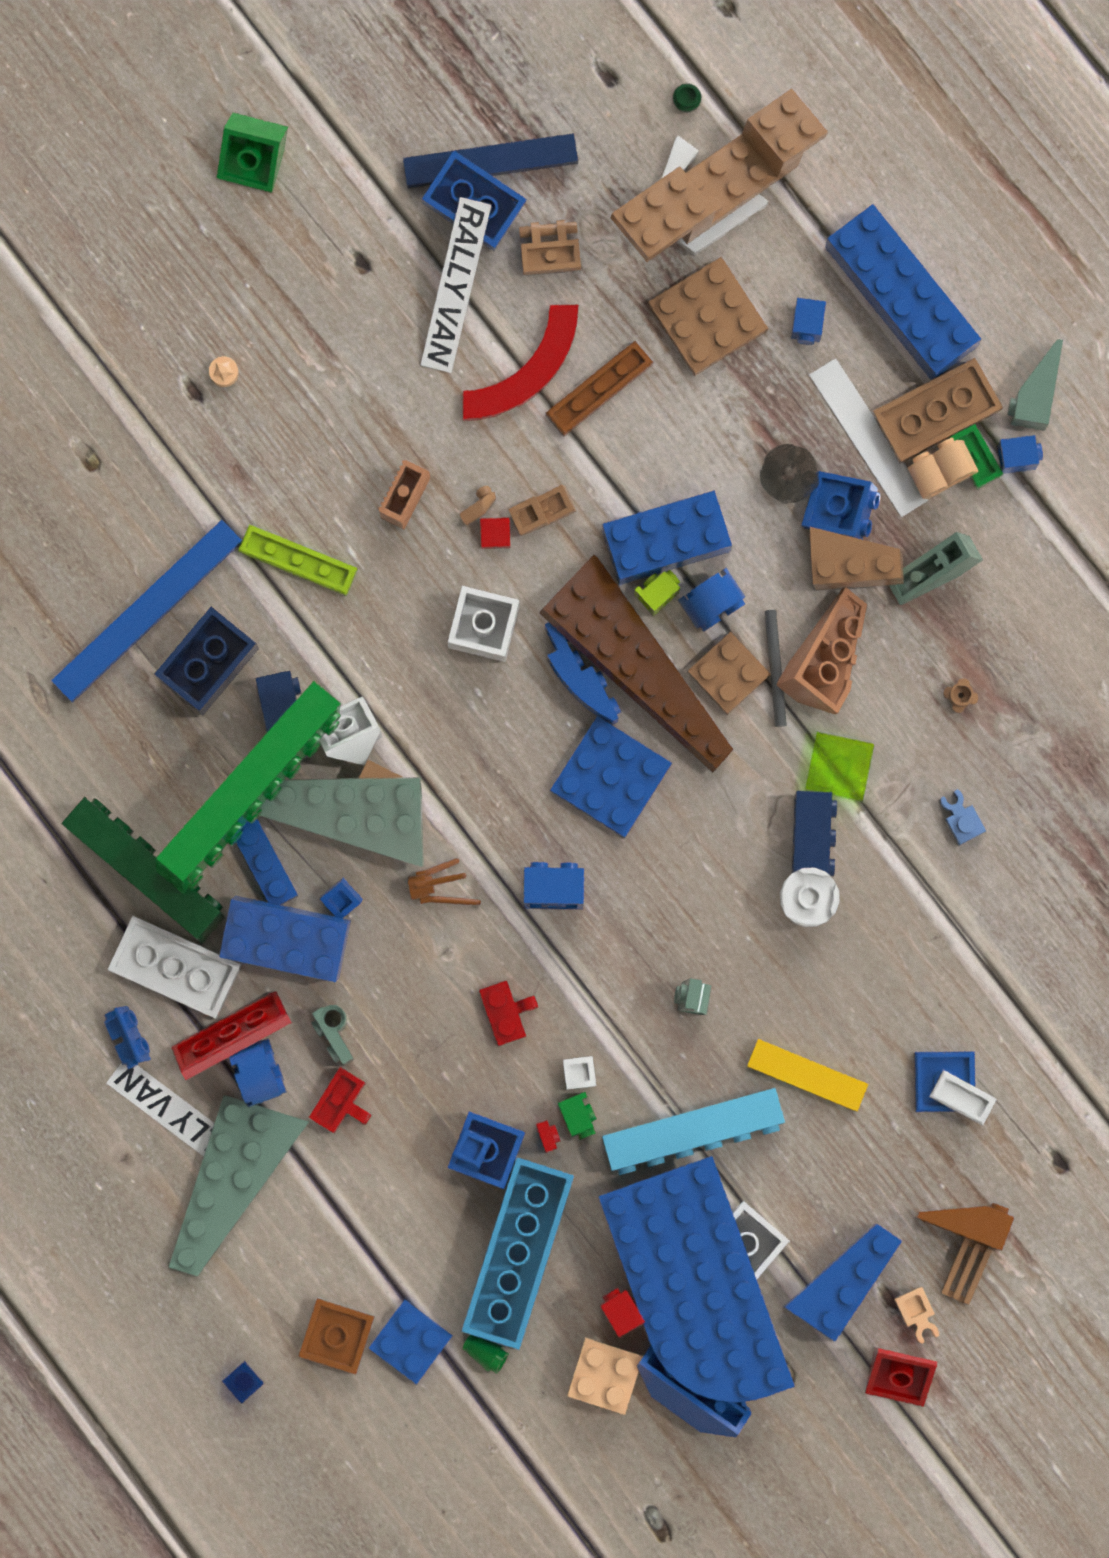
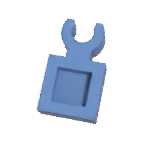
[940,789,986,846]

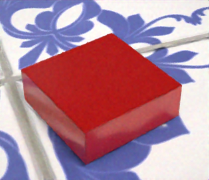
[480,518,511,549]

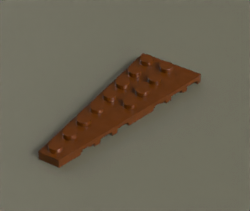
[539,555,734,773]

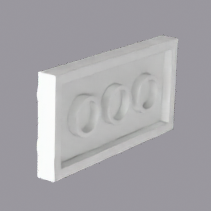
[108,916,241,1019]

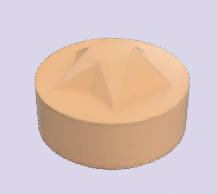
[209,356,239,387]

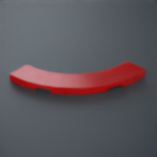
[463,305,579,421]

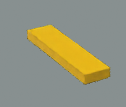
[746,1039,869,1112]

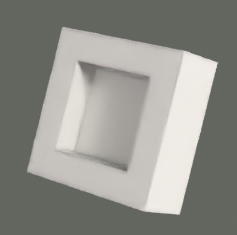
[563,1056,596,1090]

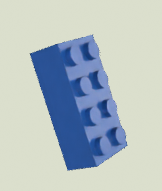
[602,490,732,586]
[219,895,351,982]

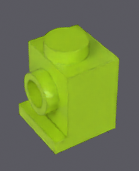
[634,570,680,616]

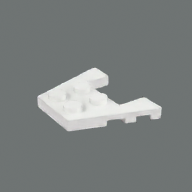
[662,136,768,256]

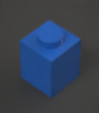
[791,298,826,345]
[997,435,1043,474]

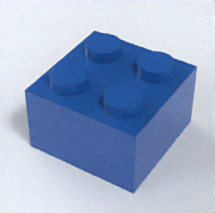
[524,862,584,910]
[448,1111,525,1189]

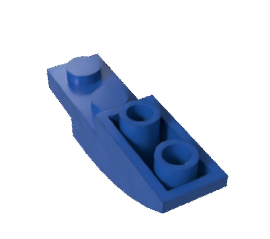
[545,622,621,725]

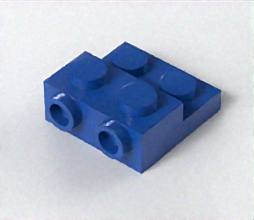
[801,471,880,540]

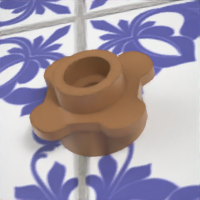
[943,678,978,713]

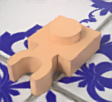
[894,1287,939,1344]

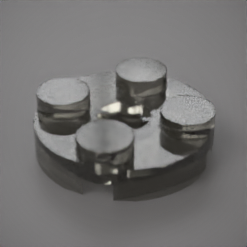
[760,444,819,504]

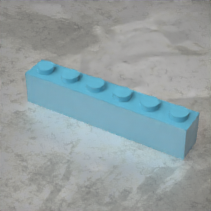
[602,1088,785,1175]

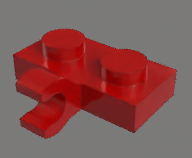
[479,980,539,1047]
[308,1067,372,1134]

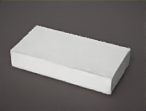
[929,1070,997,1125]

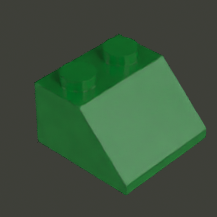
[216,112,288,193]

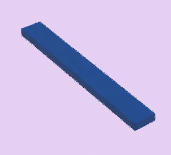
[51,520,242,703]

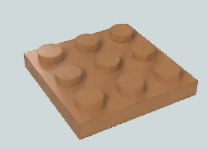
[648,256,768,376]

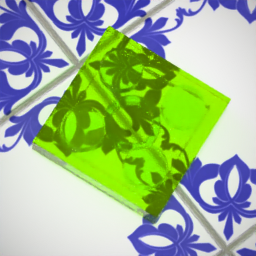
[805,732,874,802]

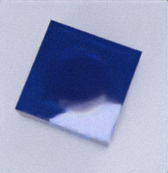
[222,1361,265,1404]

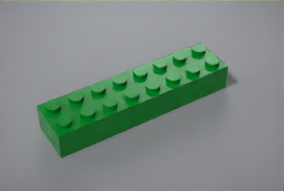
[155,681,341,894]

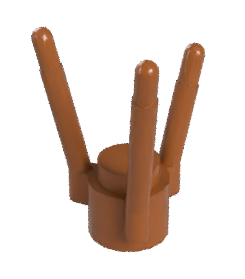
[408,858,481,905]

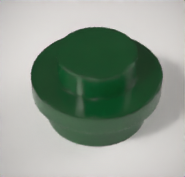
[673,83,701,112]

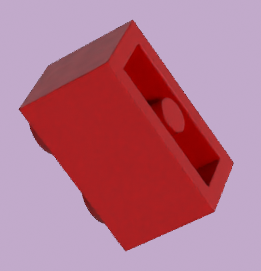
[600,1288,645,1337]

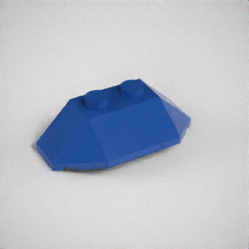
[637,1345,752,1438]

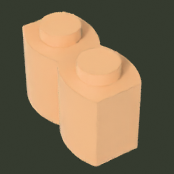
[908,438,979,499]

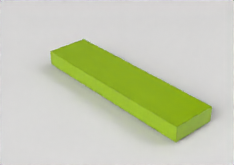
[238,524,358,596]

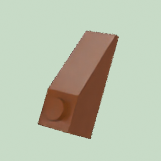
[915,1203,1014,1251]

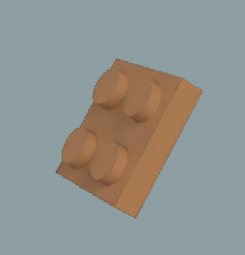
[687,632,771,715]

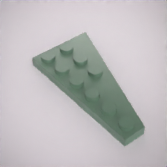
[260,777,424,867]
[169,1095,309,1276]

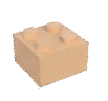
[567,1337,643,1415]

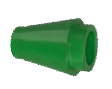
[462,1334,509,1374]

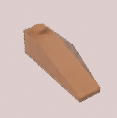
[776,587,867,714]

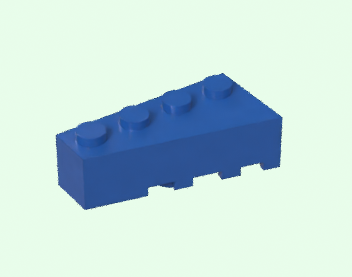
[783,1224,902,1341]

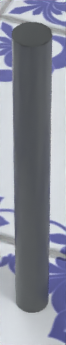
[765,610,787,727]

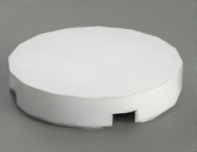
[780,868,839,927]

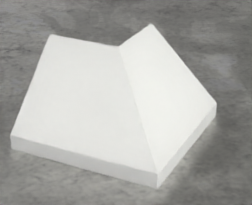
[320,696,383,765]

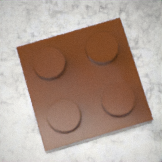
[299,1298,375,1375]

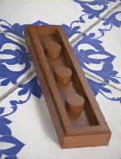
[545,341,653,437]

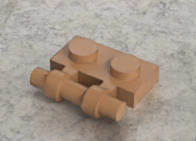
[519,220,581,275]

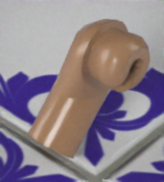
[460,485,496,525]

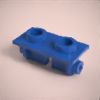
[104,1006,151,1069]

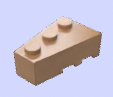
[810,527,904,591]

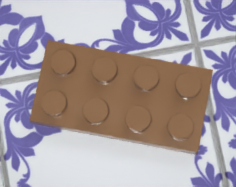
[872,358,1003,464]

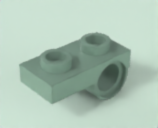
[674,978,712,1015]
[311,1005,355,1066]

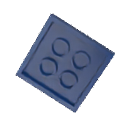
[550,716,672,838]

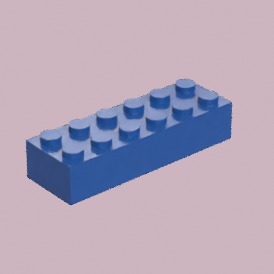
[825,204,981,380]

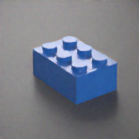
[422,151,527,251]

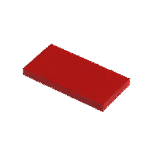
[172,991,292,1080]

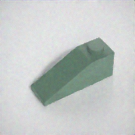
[1007,339,1063,431]
[889,532,983,605]

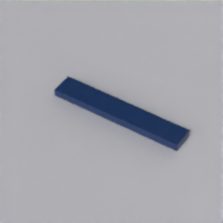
[403,133,578,188]

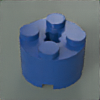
[678,567,746,632]
[229,1038,287,1107]

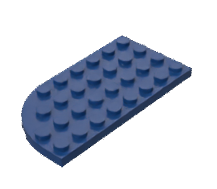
[598,1156,795,1402]

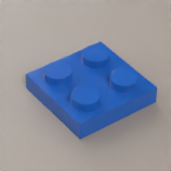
[369,1300,453,1385]

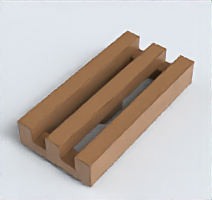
[940,1238,992,1305]

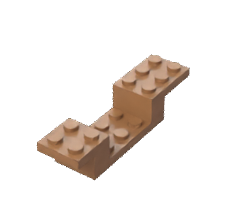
[610,88,828,262]

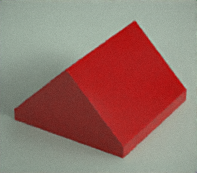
[865,1347,937,1407]

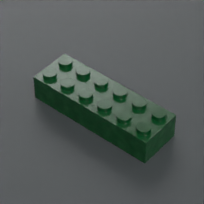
[61,796,225,944]

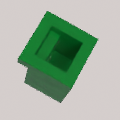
[558,1092,597,1140]

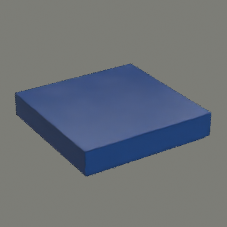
[914,1051,976,1112]

